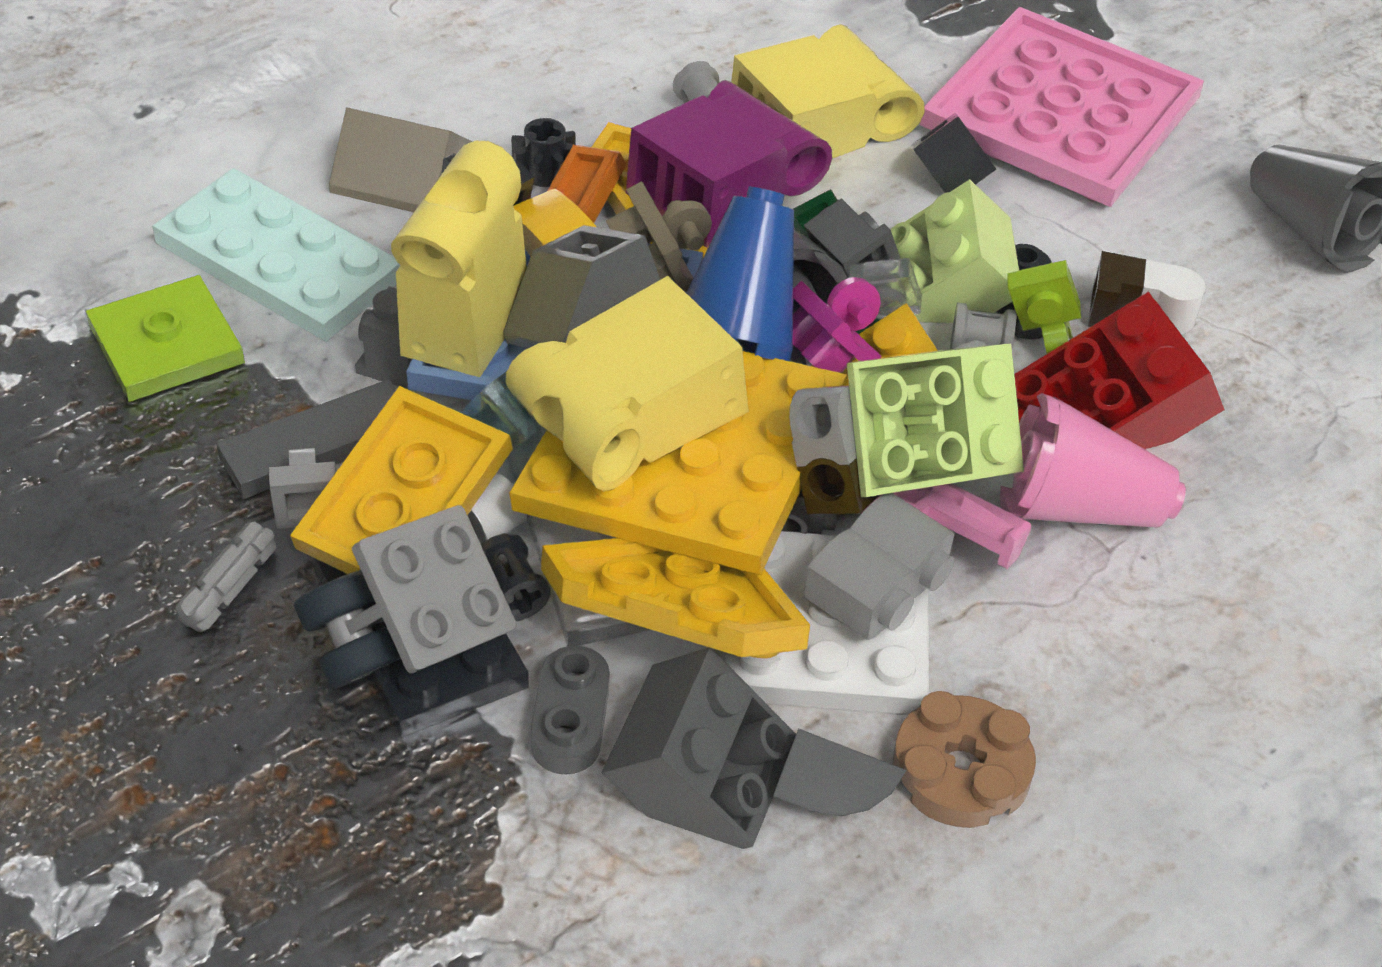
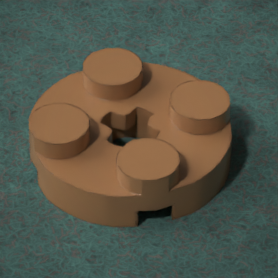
[892,691,1036,828]

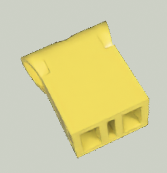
[731,24,925,158]
[391,140,527,377]
[506,276,749,491]

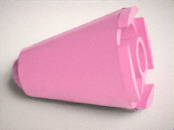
[1000,393,1186,528]

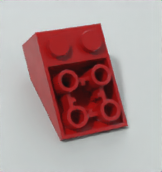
[1014,291,1225,449]

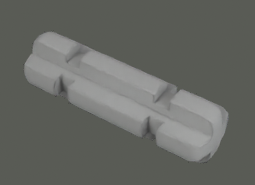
[176,521,276,632]

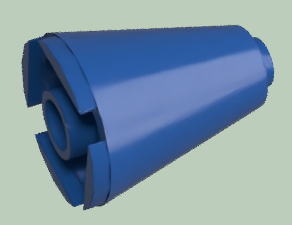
[686,186,794,361]

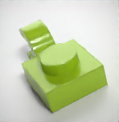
[1007,260,1081,354]

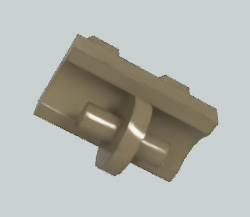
[606,182,712,292]

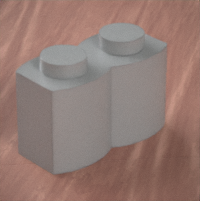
[804,493,955,640]

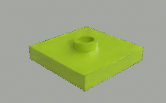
[86,274,245,402]

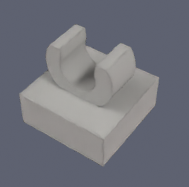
[269,448,336,529]

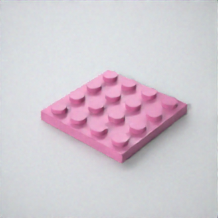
[920,7,1204,207]

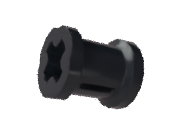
[481,533,551,621]

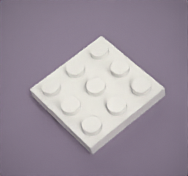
[725,531,929,715]

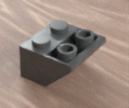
[503,225,660,349]
[601,647,796,849]

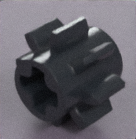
[511,118,576,187]

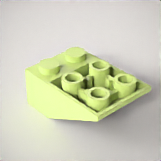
[847,343,1024,497]

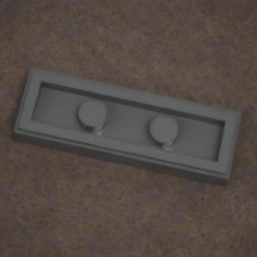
[216,379,396,499]

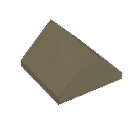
[329,107,472,212]

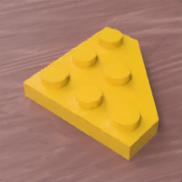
[541,538,810,658]

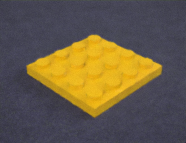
[509,351,847,575]

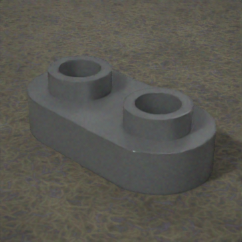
[531,645,610,775]

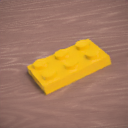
[290,386,513,574]

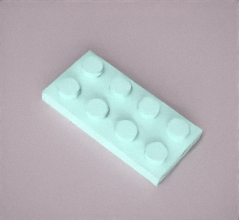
[152,168,400,342]

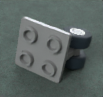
[294,505,517,688]

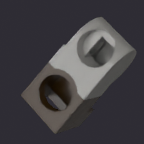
[789,386,880,515]

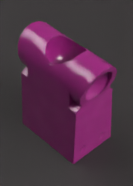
[626,80,833,247]

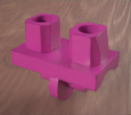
[793,277,882,373]

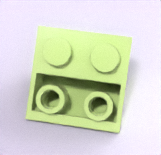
[888,179,1019,323]

